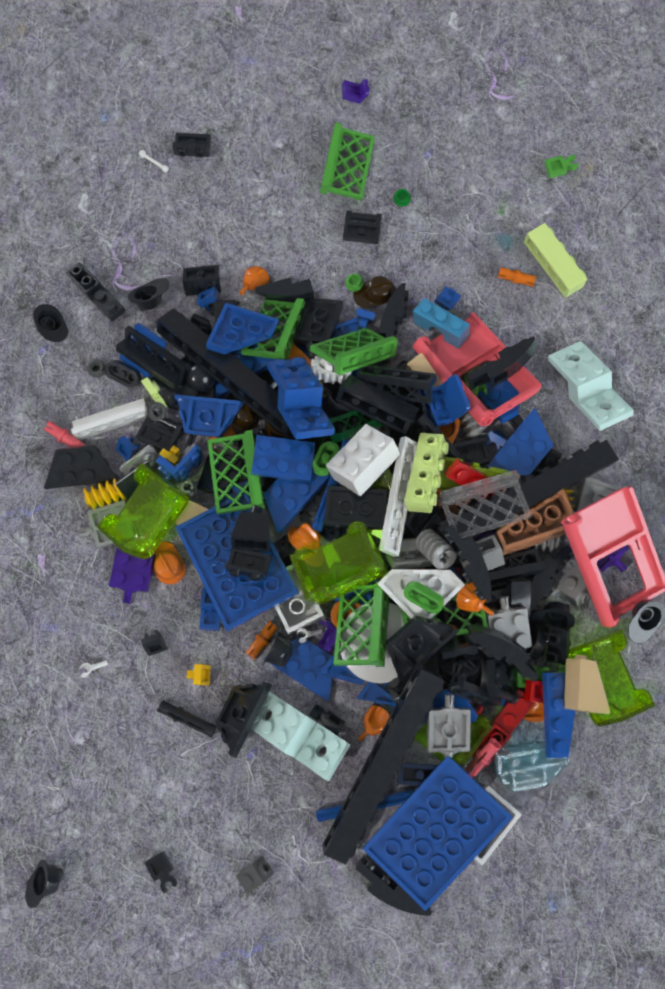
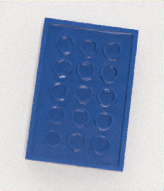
[175,493,299,632]
[362,754,513,911]

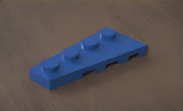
[542,673,575,758]

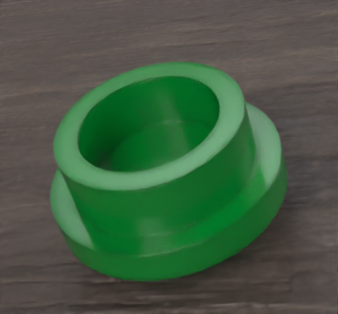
[393,189,411,207]

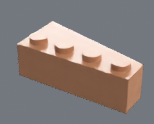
[495,489,574,556]

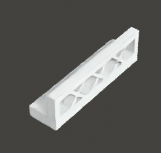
[71,398,148,440]

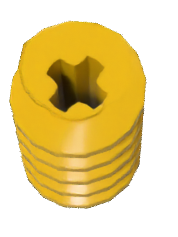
[83,478,127,509]

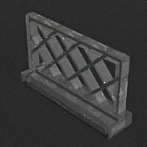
[438,470,532,538]

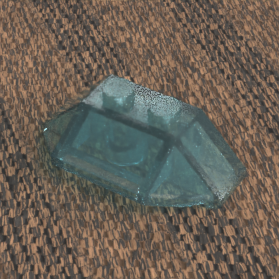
[495,741,569,792]

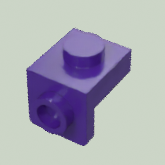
[341,79,370,104]
[317,619,337,652]

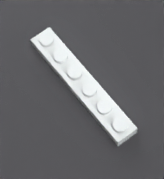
[379,436,418,557]

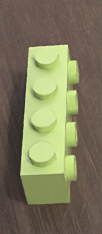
[524,223,587,298]
[404,433,449,513]

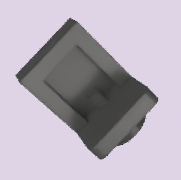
[235,856,273,893]

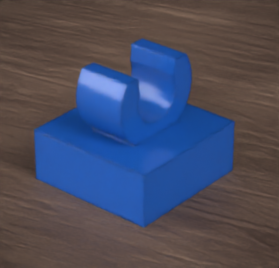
[197,286,219,311]
[435,286,461,310]
[356,308,376,328]
[486,428,509,452]
[115,435,141,461]

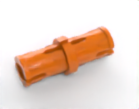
[498,266,536,287]
[245,621,279,660]

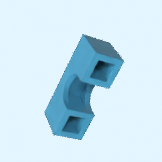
[413,298,470,349]

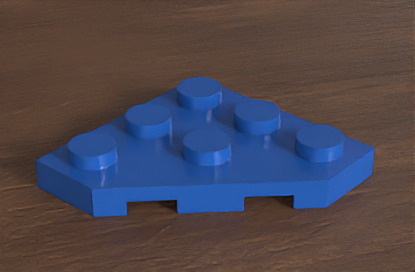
[206,303,279,354]
[477,365,528,424]

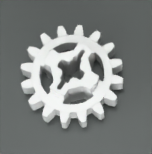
[311,356,352,384]

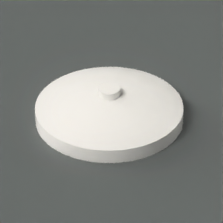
[341,603,409,683]

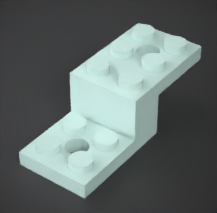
[548,341,633,431]
[251,691,351,781]

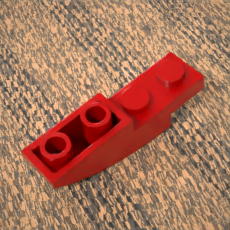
[444,458,507,502]
[470,688,535,768]

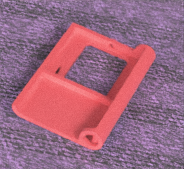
[413,312,542,426]
[561,487,665,628]

